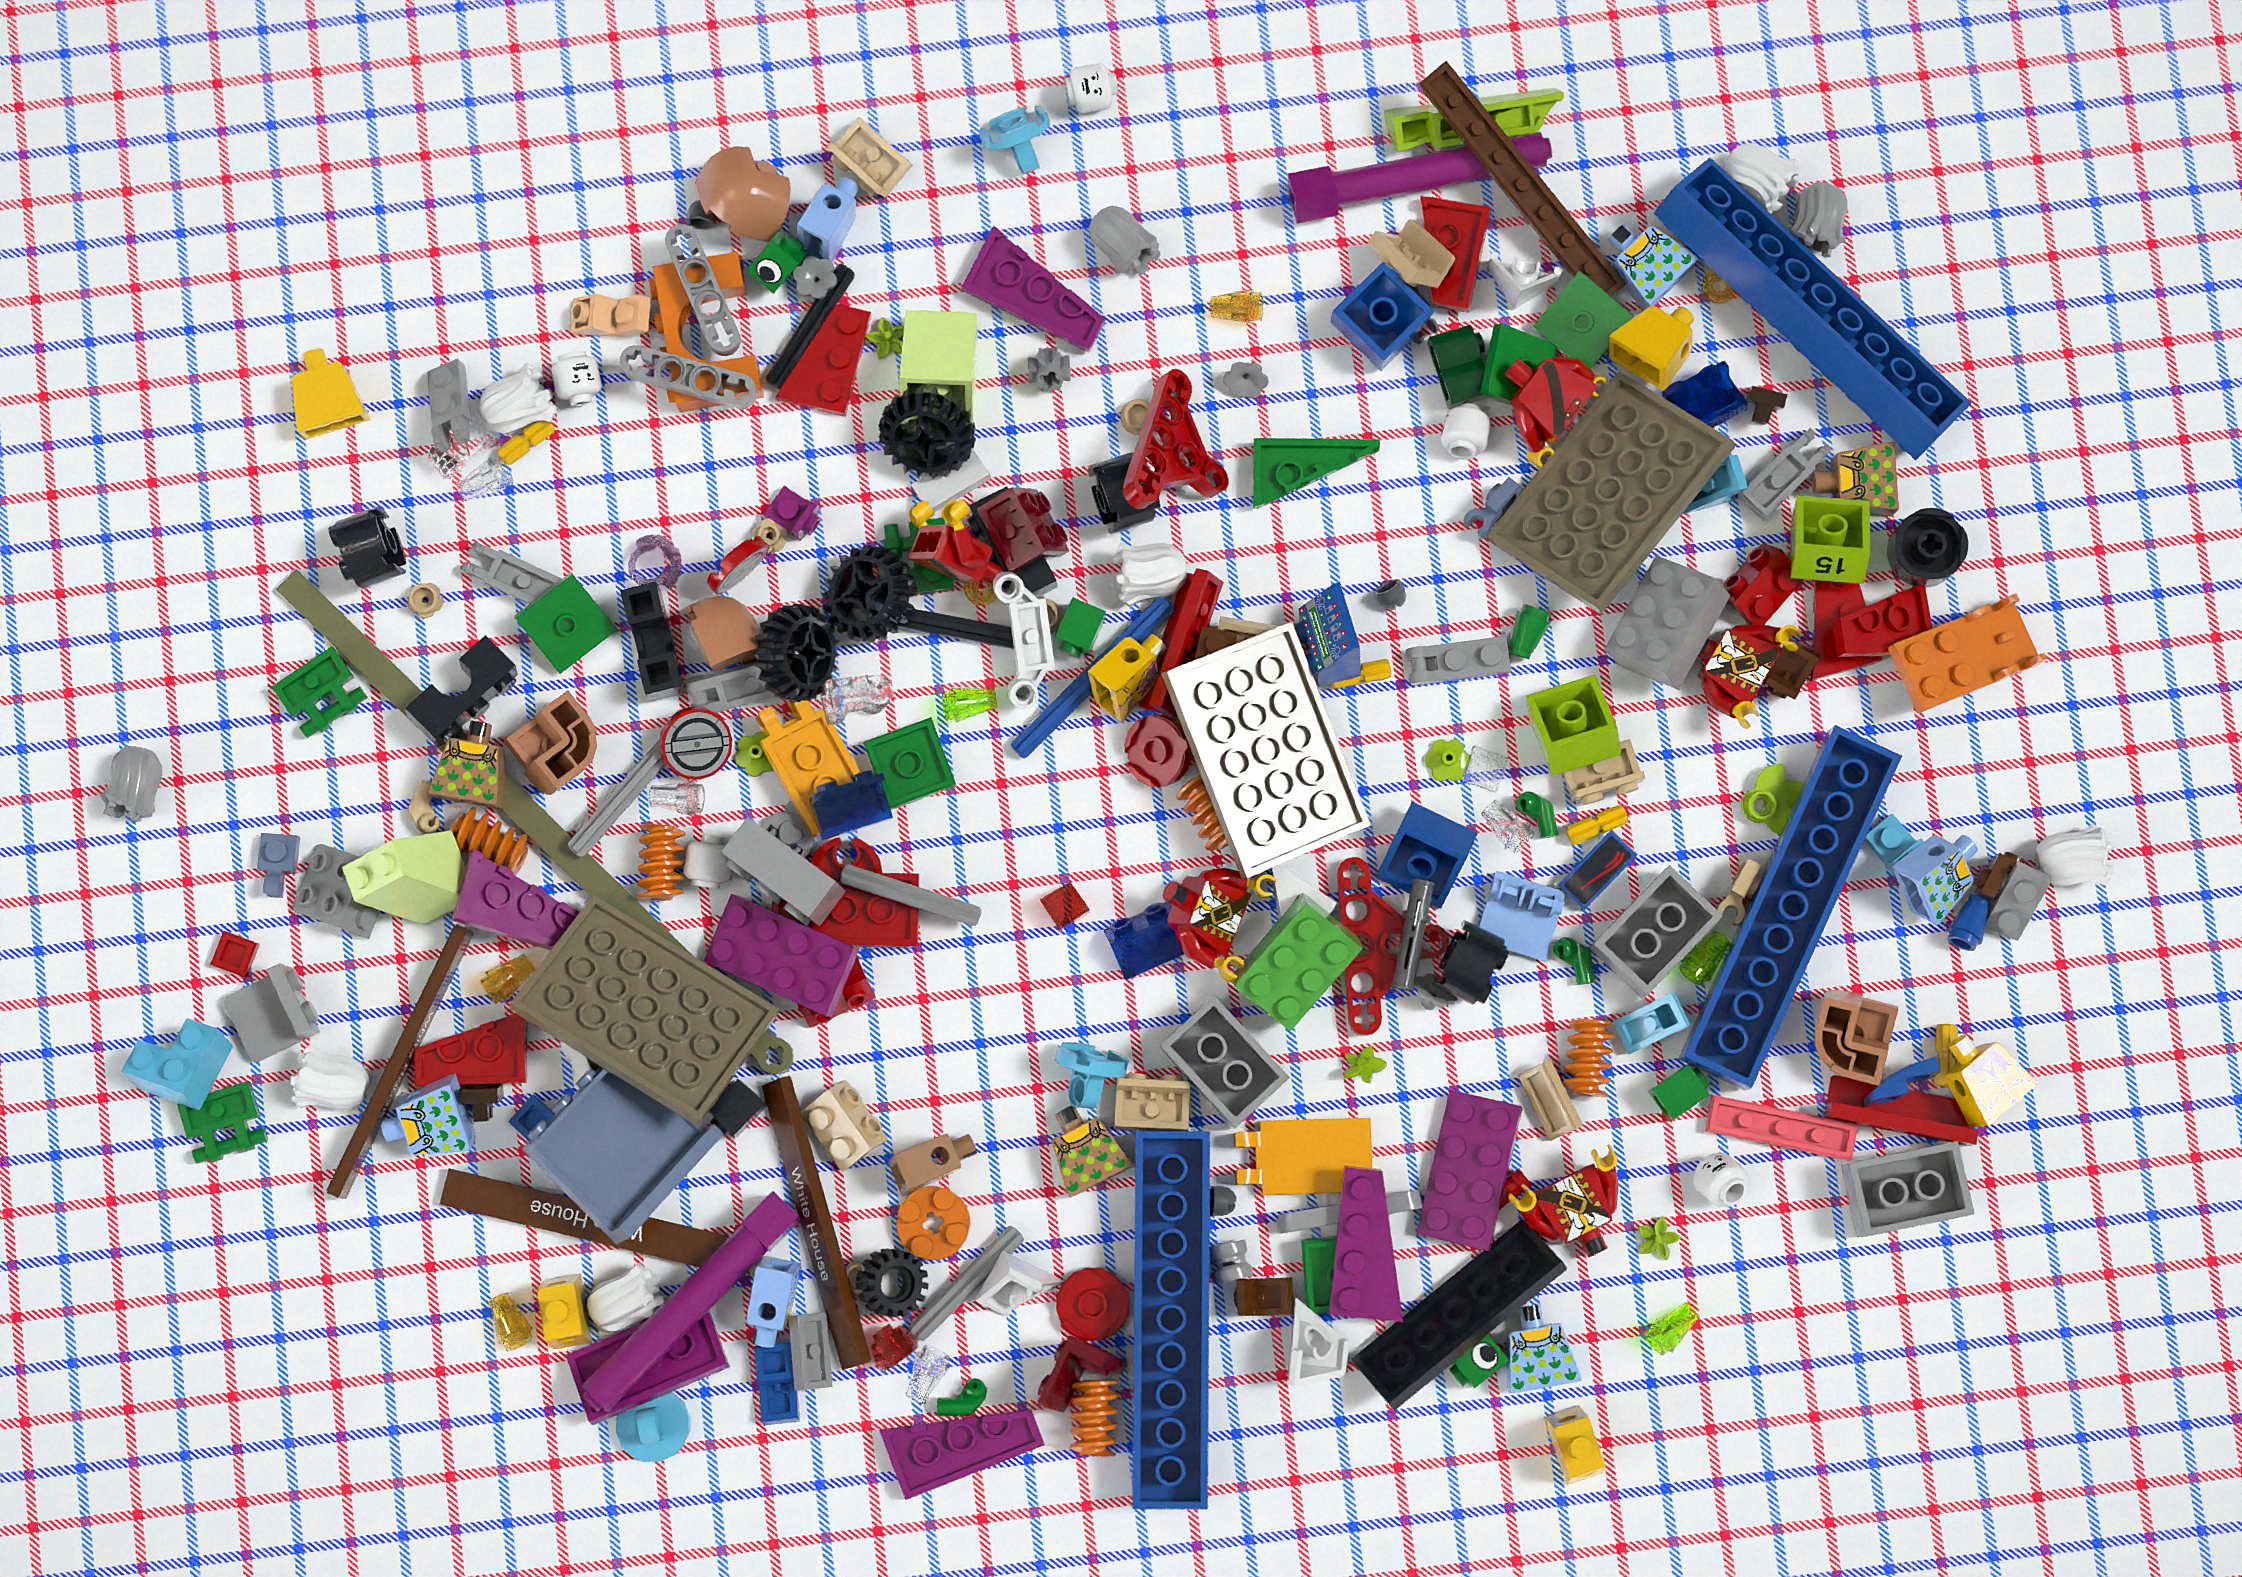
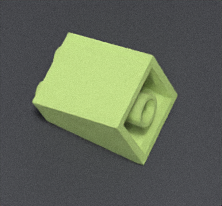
[899,310,978,423]
[342,830,466,925]

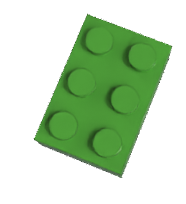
[1233,892,1363,1031]

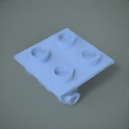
[1479,871,1566,962]

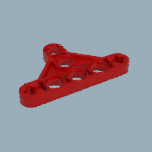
[1123,369,1229,509]
[1337,857,1449,1037]

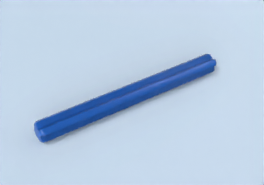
[1011,597,1174,759]

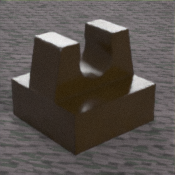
[1745,386,1788,425]
[460,1084,504,1122]

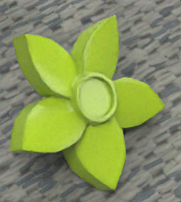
[865,317,904,360]
[1344,1046,1387,1084]
[1638,1216,1681,1261]

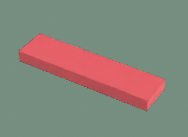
[1705,1095,1858,1161]

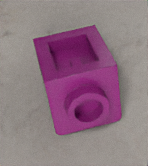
[764,486,821,541]

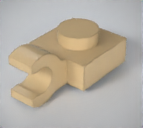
[1716,858,1762,926]

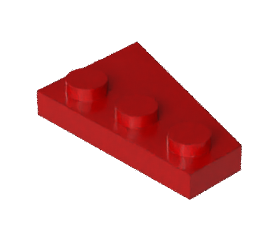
[1420,195,1491,313]
[775,304,872,417]
[1811,580,1883,681]
[1832,585,1933,657]
[414,1012,527,1087]

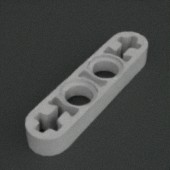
[665,224,741,356]
[619,345,758,409]
[1278,1190,1423,1234]

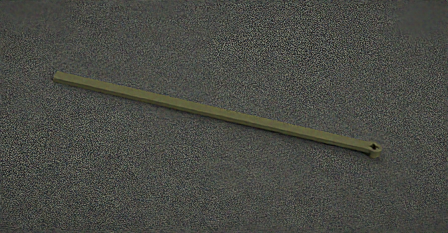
[276,569,794,1074]

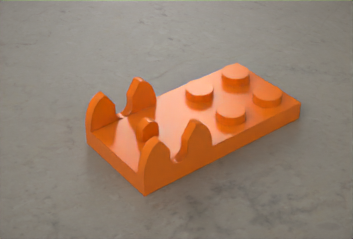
[1888,593,2048,714]

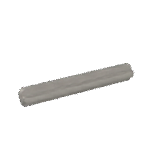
[567,740,666,858]
[840,864,982,926]
[909,1226,1024,1341]

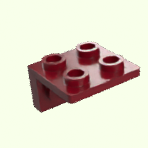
[977,487,1069,572]
[1037,1335,1128,1413]

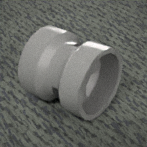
[1209,1239,1253,1283]

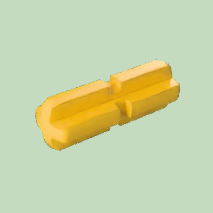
[497,420,555,465]
[1331,659,1392,689]
[1566,805,1628,845]
[1933,1023,1959,1087]

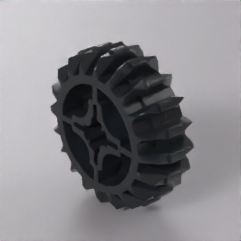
[878,385,976,480]
[821,545,918,643]
[753,604,840,702]

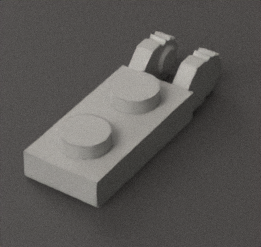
[427,358,471,453]
[1738,428,1832,521]
[461,541,562,604]

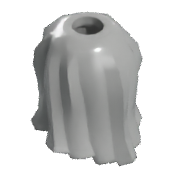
[1789,182,1847,258]
[1089,205,1161,276]
[100,746,162,822]

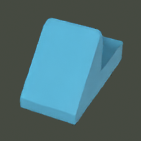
[1683,455,1748,514]
[1864,813,1924,879]
[1612,992,1690,1055]

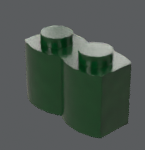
[1427,325,1490,409]

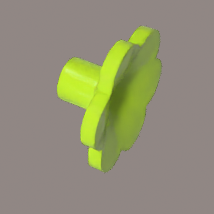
[735,731,774,777]
[1425,739,1471,782]

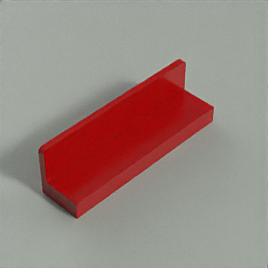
[1139,568,1224,717]
[1824,1075,1979,1146]

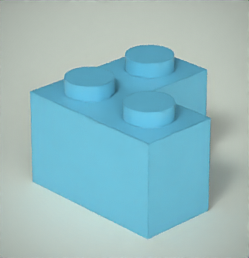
[121,1018,233,1110]

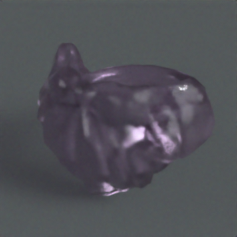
[628,534,683,589]

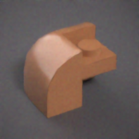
[695,146,791,242]
[685,595,760,673]
[503,690,597,795]
[1815,990,1899,1086]

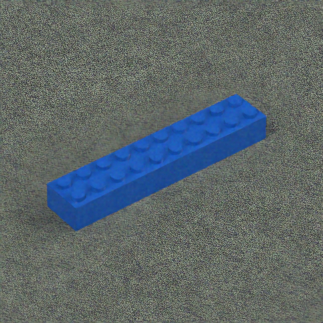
[1653,157,1972,461]
[1678,725,1902,1090]
[1133,1131,1210,1510]

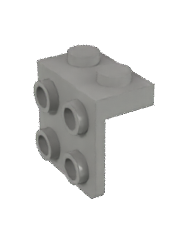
[293,844,380,939]
[224,963,320,1062]

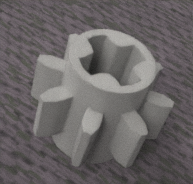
[1028,347,1071,392]

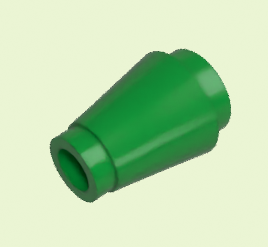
[1509,603,1551,660]

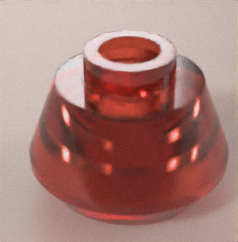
[870,1323,918,1372]

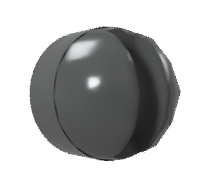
[686,200,716,230]
[1374,579,1406,610]
[1210,1186,1237,1216]

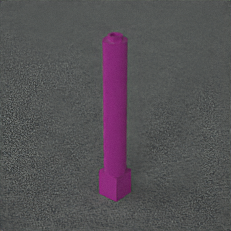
[1288,132,1552,224]
[581,1191,801,1412]

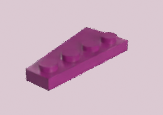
[961,225,1105,353]
[452,849,580,950]
[1328,1165,1403,1322]
[879,1410,1045,1500]

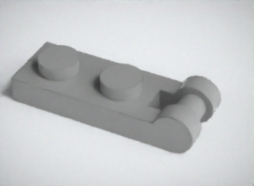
[1406,636,1511,686]
[684,661,774,713]

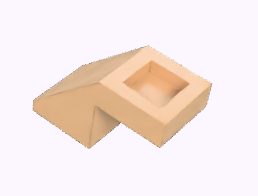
[570,293,651,337]

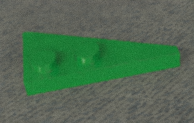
[1253,438,1380,509]

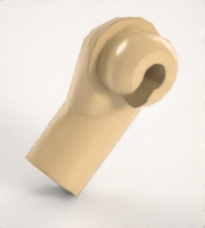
[408,780,440,834]

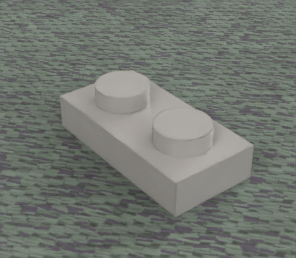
[1985,861,2051,941]
[788,1312,833,1391]

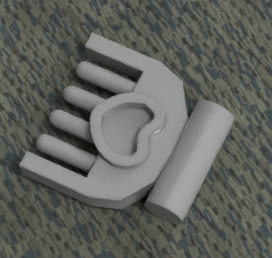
[761,800,815,859]

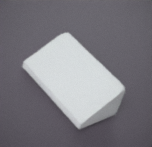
[911,448,991,513]

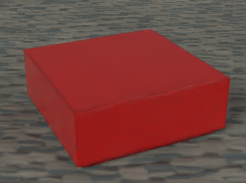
[210,930,260,978]

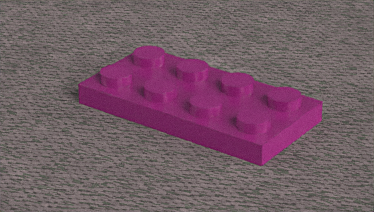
[704,894,859,1017]
[1416,1090,1523,1251]
[565,1310,730,1426]

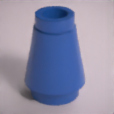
[1947,894,1990,951]

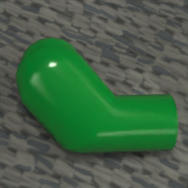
[1516,791,1558,839]
[1553,937,1595,985]
[937,1378,987,1416]

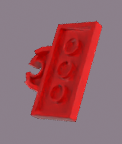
[772,837,920,948]

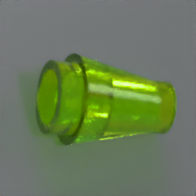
[942,687,997,723]
[1679,931,1730,986]
[1644,1302,1699,1355]

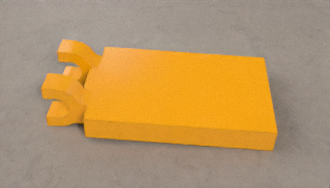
[755,700,877,838]
[1234,1118,1372,1195]

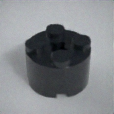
[1088,452,1160,534]
[328,506,406,589]
[1887,508,1968,588]
[1433,920,1509,1005]

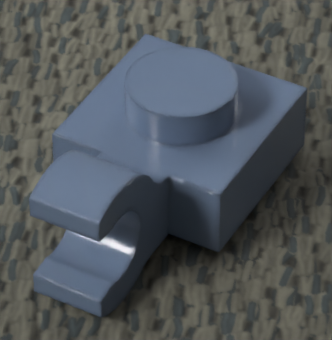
[1463,477,1521,539]
[257,833,300,898]

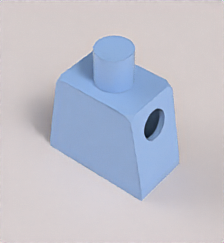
[797,177,859,263]

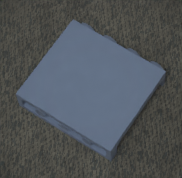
[522,1066,724,1244]

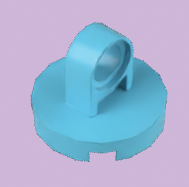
[979,105,1050,175]
[1054,1042,1129,1109]
[616,1392,691,1462]

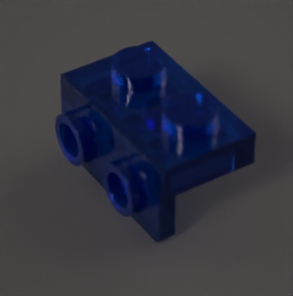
[1662,361,1748,428]
[809,770,893,841]
[1103,902,1184,980]

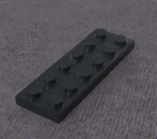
[1351,1219,1567,1411]

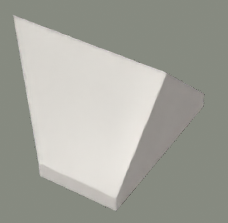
[1487,251,1562,310]
[976,1251,1064,1317]
[1288,1298,1349,1387]

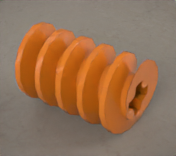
[1176,774,1229,851]
[451,807,528,876]
[637,824,686,901]
[1563,1019,1615,1097]
[1069,1379,1119,1457]

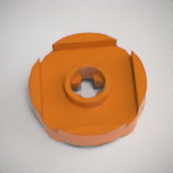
[896,1186,971,1260]

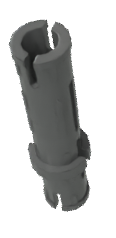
[1391,879,1435,991]

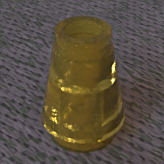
[1210,288,1263,324]
[479,954,535,1004]
[488,1293,533,1351]

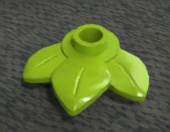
[1741,763,1803,834]

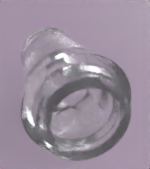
[456,457,513,501]
[649,780,705,816]
[1481,800,1535,853]
[905,1345,950,1404]

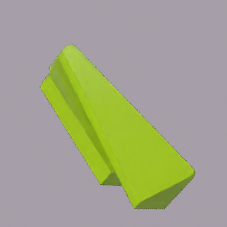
[1384,88,1564,152]

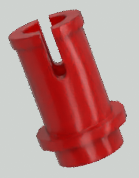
[1499,1168,1532,1212]

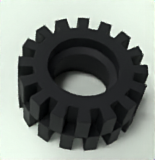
[856,1248,929,1318]

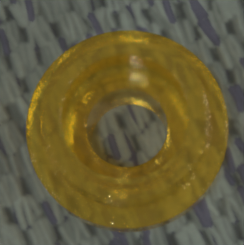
[1701,269,1736,304]
[964,579,997,606]

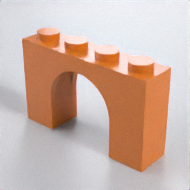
[649,251,764,413]

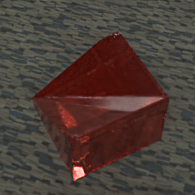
[1040,882,1090,932]

